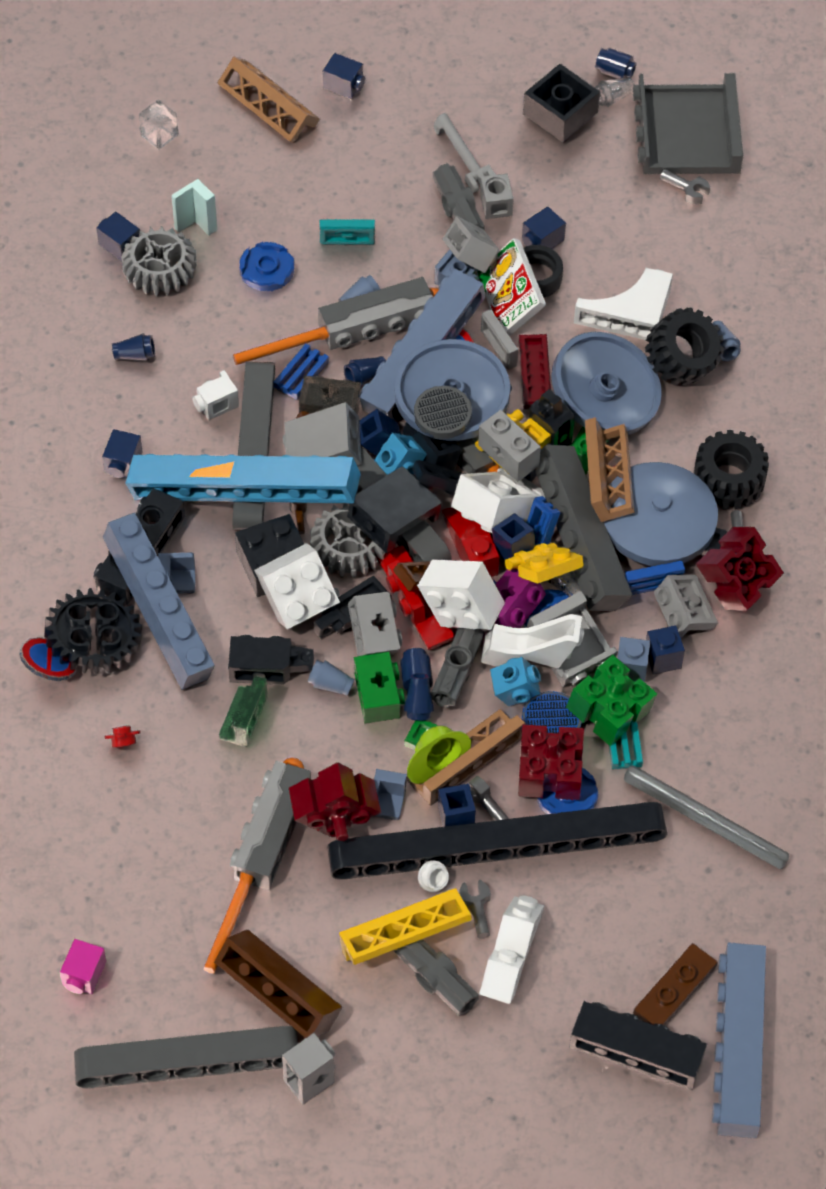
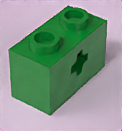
[354,652,405,724]

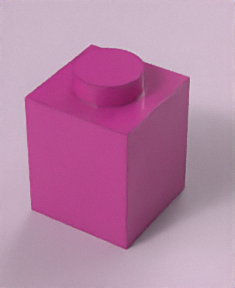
[60,939,107,995]

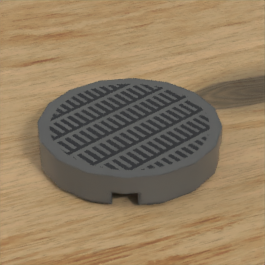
[414,386,472,439]

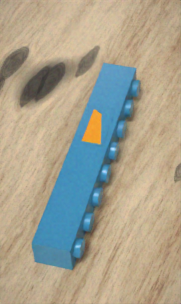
[125,454,361,503]

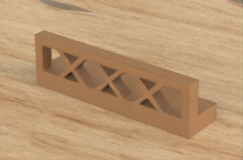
[217,56,320,143]
[585,417,635,522]
[407,709,525,806]

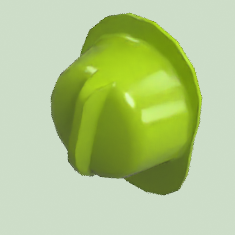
[407,726,471,784]

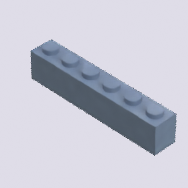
[360,269,486,421]
[103,512,215,690]
[712,942,766,1138]

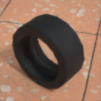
[523,245,563,298]

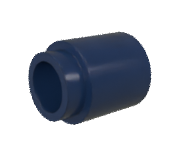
[595,48,636,81]
[400,648,433,691]

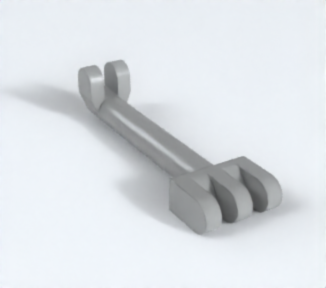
[434,113,495,193]

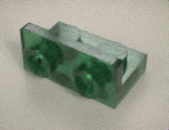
[219,676,268,747]

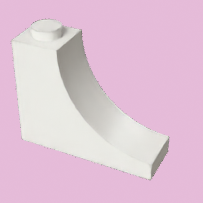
[574,268,673,340]

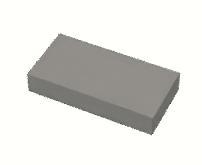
[481,309,518,370]

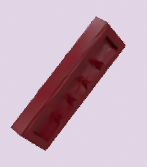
[519,334,551,410]

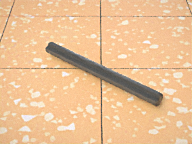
[624,766,789,869]

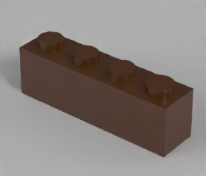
[214,929,343,1038]

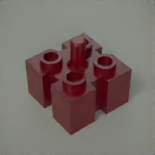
[696,527,784,611]
[518,724,584,800]
[288,762,381,841]

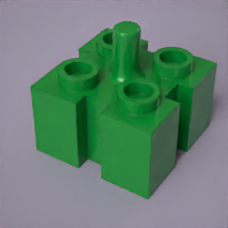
[566,654,658,746]

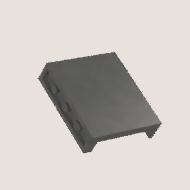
[633,73,743,174]

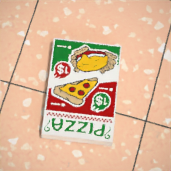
[478,238,546,336]

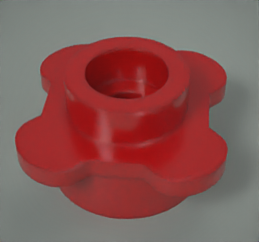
[105,725,141,747]

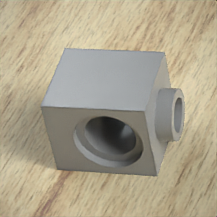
[480,173,513,219]

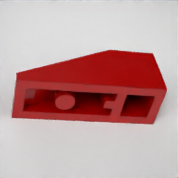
[441,507,499,577]

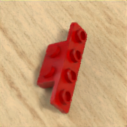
[378,546,454,650]

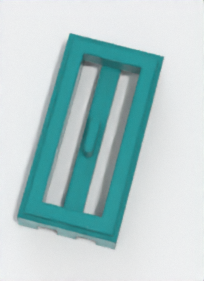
[320,219,375,245]
[609,721,643,769]

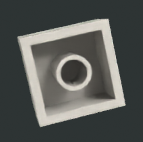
[451,472,540,533]
[254,543,340,630]
[418,559,505,630]

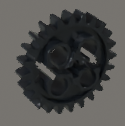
[44,588,142,674]

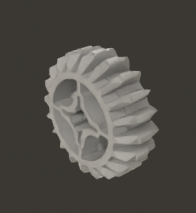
[121,226,197,297]
[310,503,385,578]

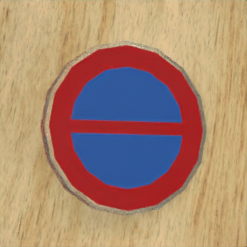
[19,637,78,681]

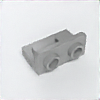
[654,575,718,639]

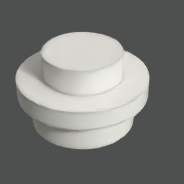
[418,860,449,892]

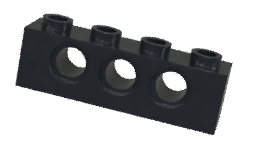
[93,488,185,606]

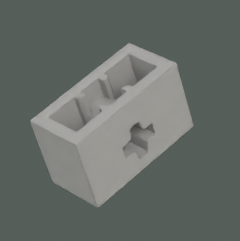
[443,216,499,273]
[478,410,541,482]
[348,592,402,657]
[282,1033,335,1105]

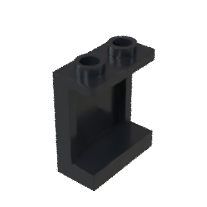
[347,466,442,554]

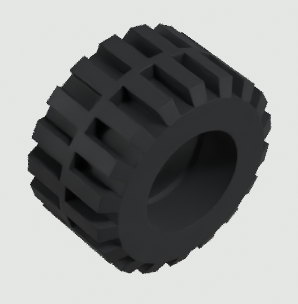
[645,307,724,386]
[694,430,769,509]

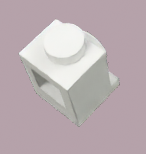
[192,370,239,420]

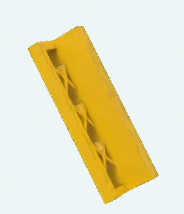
[339,888,472,965]

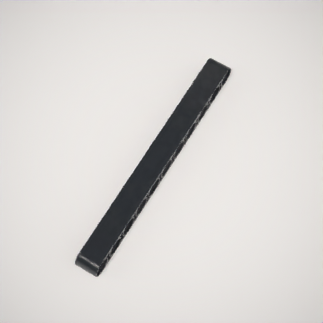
[327,802,668,880]

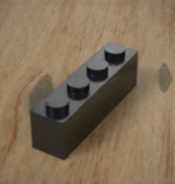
[569,1001,707,1090]

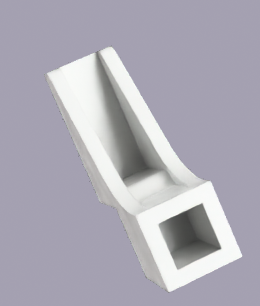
[481,614,584,669]
[479,896,545,1004]

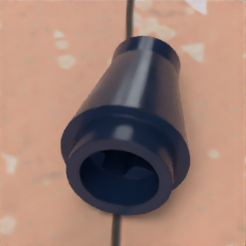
[112,333,155,361]
[344,356,386,387]
[404,673,434,721]

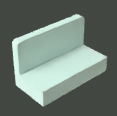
[172,179,217,236]

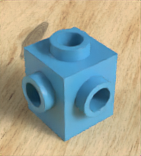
[374,433,427,475]
[490,657,541,707]

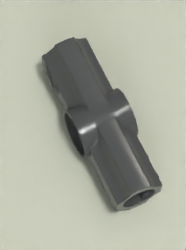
[433,163,485,229]
[431,628,484,708]
[394,939,479,1016]

